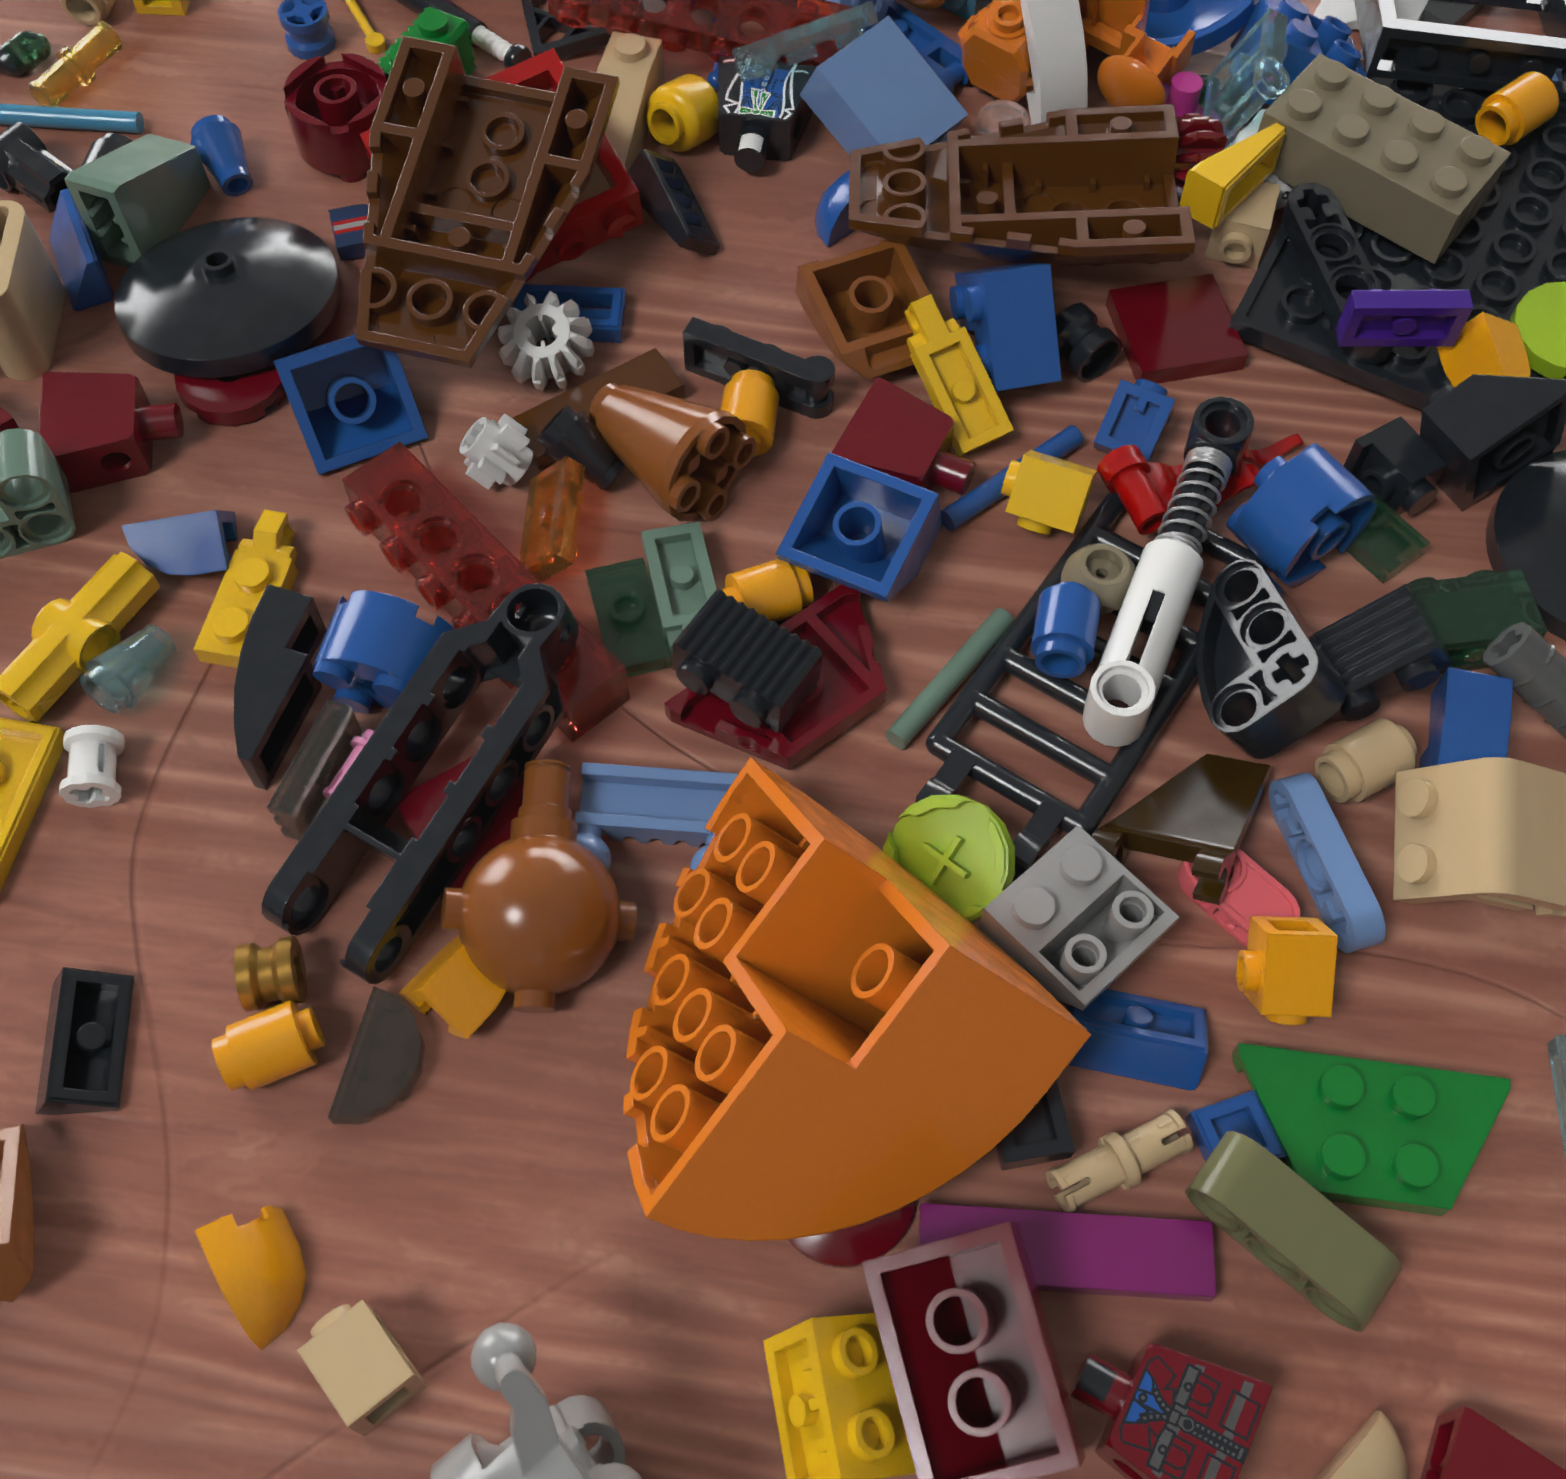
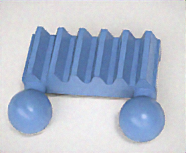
[575,762,738,871]

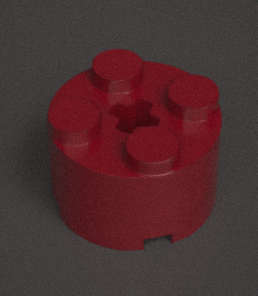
[283,53,387,183]

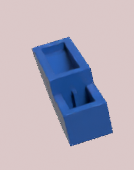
[1419,667,1513,768]

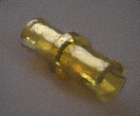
[28,21,123,107]

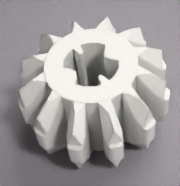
[497,291,594,392]

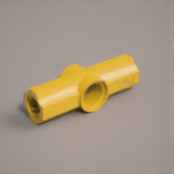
[0,551,160,723]

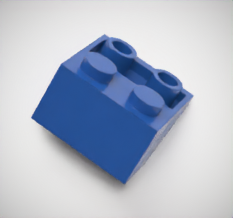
[1230,0,1367,105]

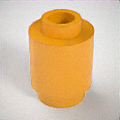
[1475,71,1559,146]
[720,369,779,457]
[722,559,814,623]
[211,999,325,1091]

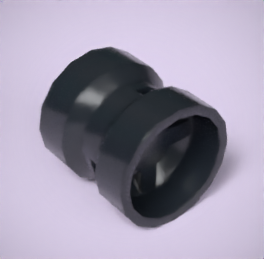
[1056,302,1122,382]

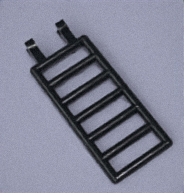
[915,492,1268,882]

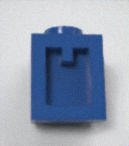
[1093,379,1175,463]

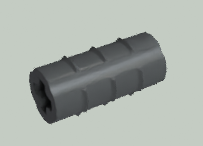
[1483,622,1566,739]

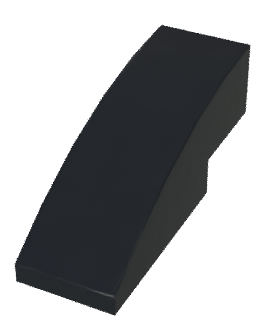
[234,584,327,790]

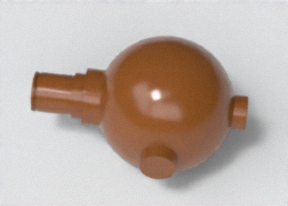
[441,759,637,1013]

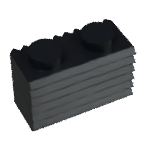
[1314,584,1453,722]
[672,589,823,733]

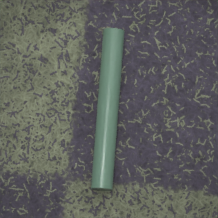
[885,608,1014,749]

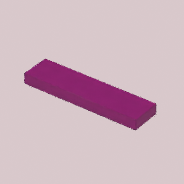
[918,1203,1217,1302]

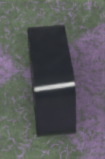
[1196,559,1346,759]

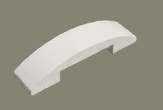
[1020,0,1088,125]

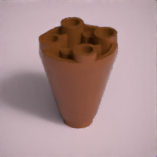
[589,383,756,521]

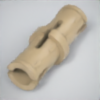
[1046,1109,1194,1213]

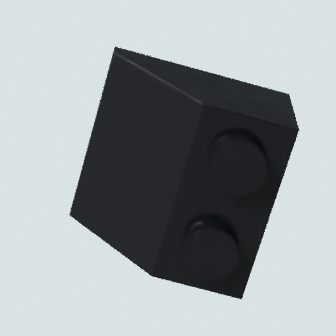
[1420,374,1566,511]

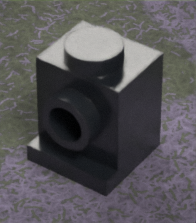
[1343,416,1447,519]

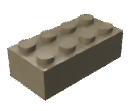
[1258,53,1511,264]

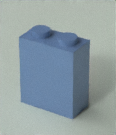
[800,15,968,156]

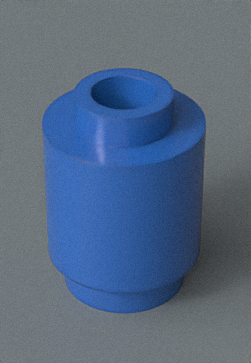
[1031,582,1101,678]

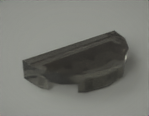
[328,986,425,1125]

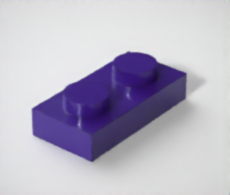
[1336,289,1473,347]

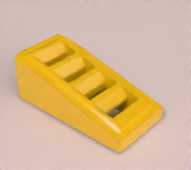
[1179,123,1286,229]

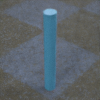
[0,104,144,133]

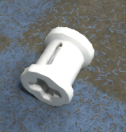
[59,725,125,808]

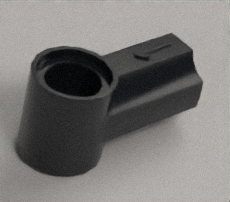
[0,122,73,213]

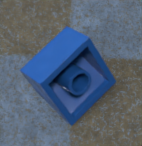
[273,334,428,475]
[775,452,942,602]

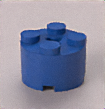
[1226,443,1377,587]
[312,590,455,714]

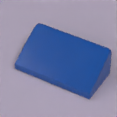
[50,188,114,311]
[1066,989,1208,1091]

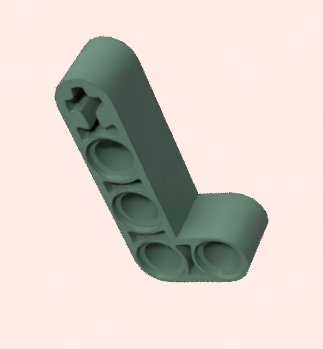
[0,428,76,559]

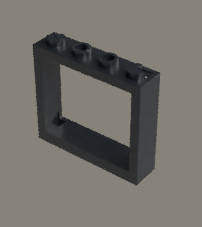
[1354,0,1566,100]

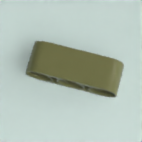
[1185,1131,1402,1332]

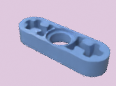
[1269,772,1386,953]

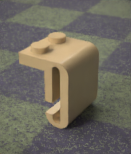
[0,200,66,381]
[1393,757,1566,918]

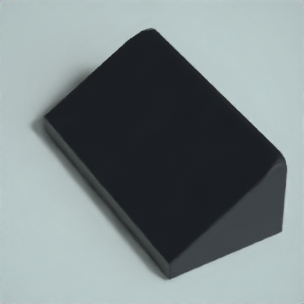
[35,967,134,1115]

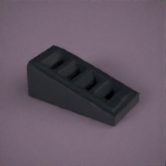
[628,149,721,255]

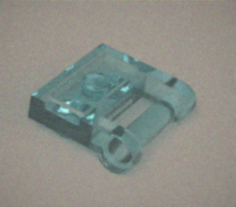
[1203,8,1290,148]

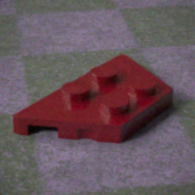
[664,584,887,770]

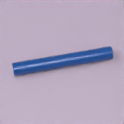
[940,425,1083,531]

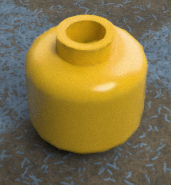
[646,74,719,152]

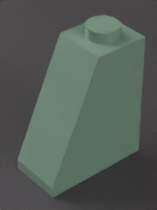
[64,134,211,268]

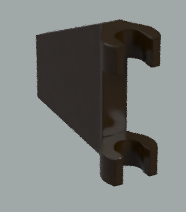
[1091,754,1270,905]

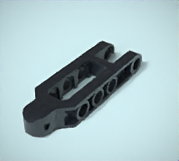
[261,583,579,985]

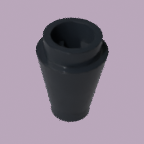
[536,404,625,490]

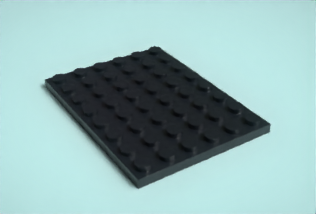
[1229,48,1566,456]

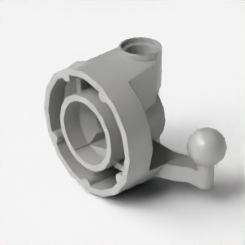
[430,1323,642,1479]

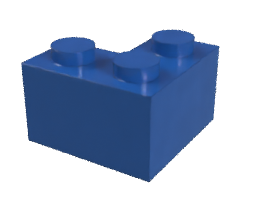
[949,263,1062,391]

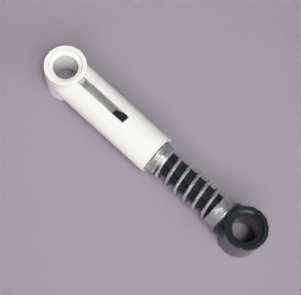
[1082,396,1254,747]

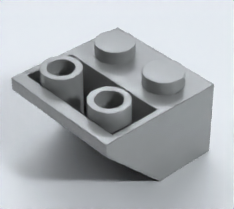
[979,825,1179,1010]

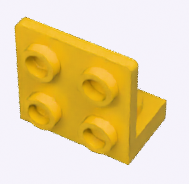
[763,1313,916,1479]

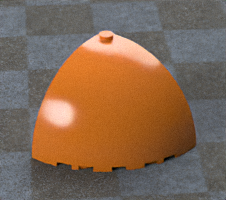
[623,757,1091,1241]

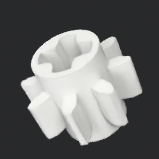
[459,413,533,490]

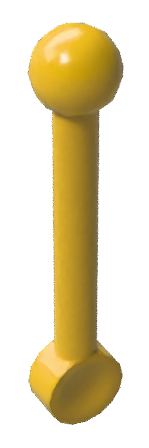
[343,0,386,54]

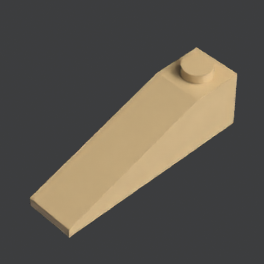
[574,31,665,205]

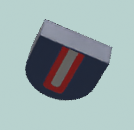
[328,204,368,261]

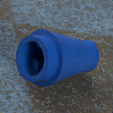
[190,115,253,197]

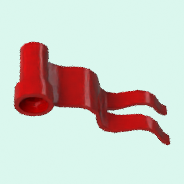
[1097,434,1304,535]

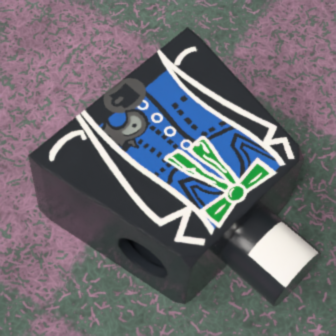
[718,55,816,172]

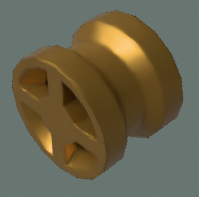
[234,936,307,1012]

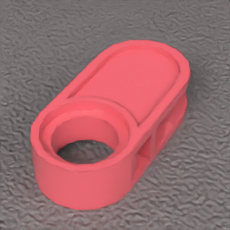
[1177,848,1301,947]

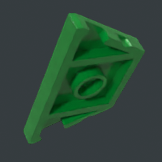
[1232,1043,1511,1216]

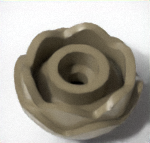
[1061,543,1136,615]

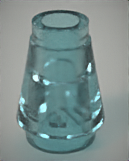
[80,624,176,713]

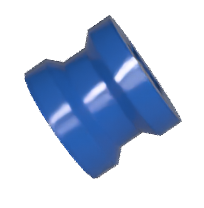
[277,0,336,60]

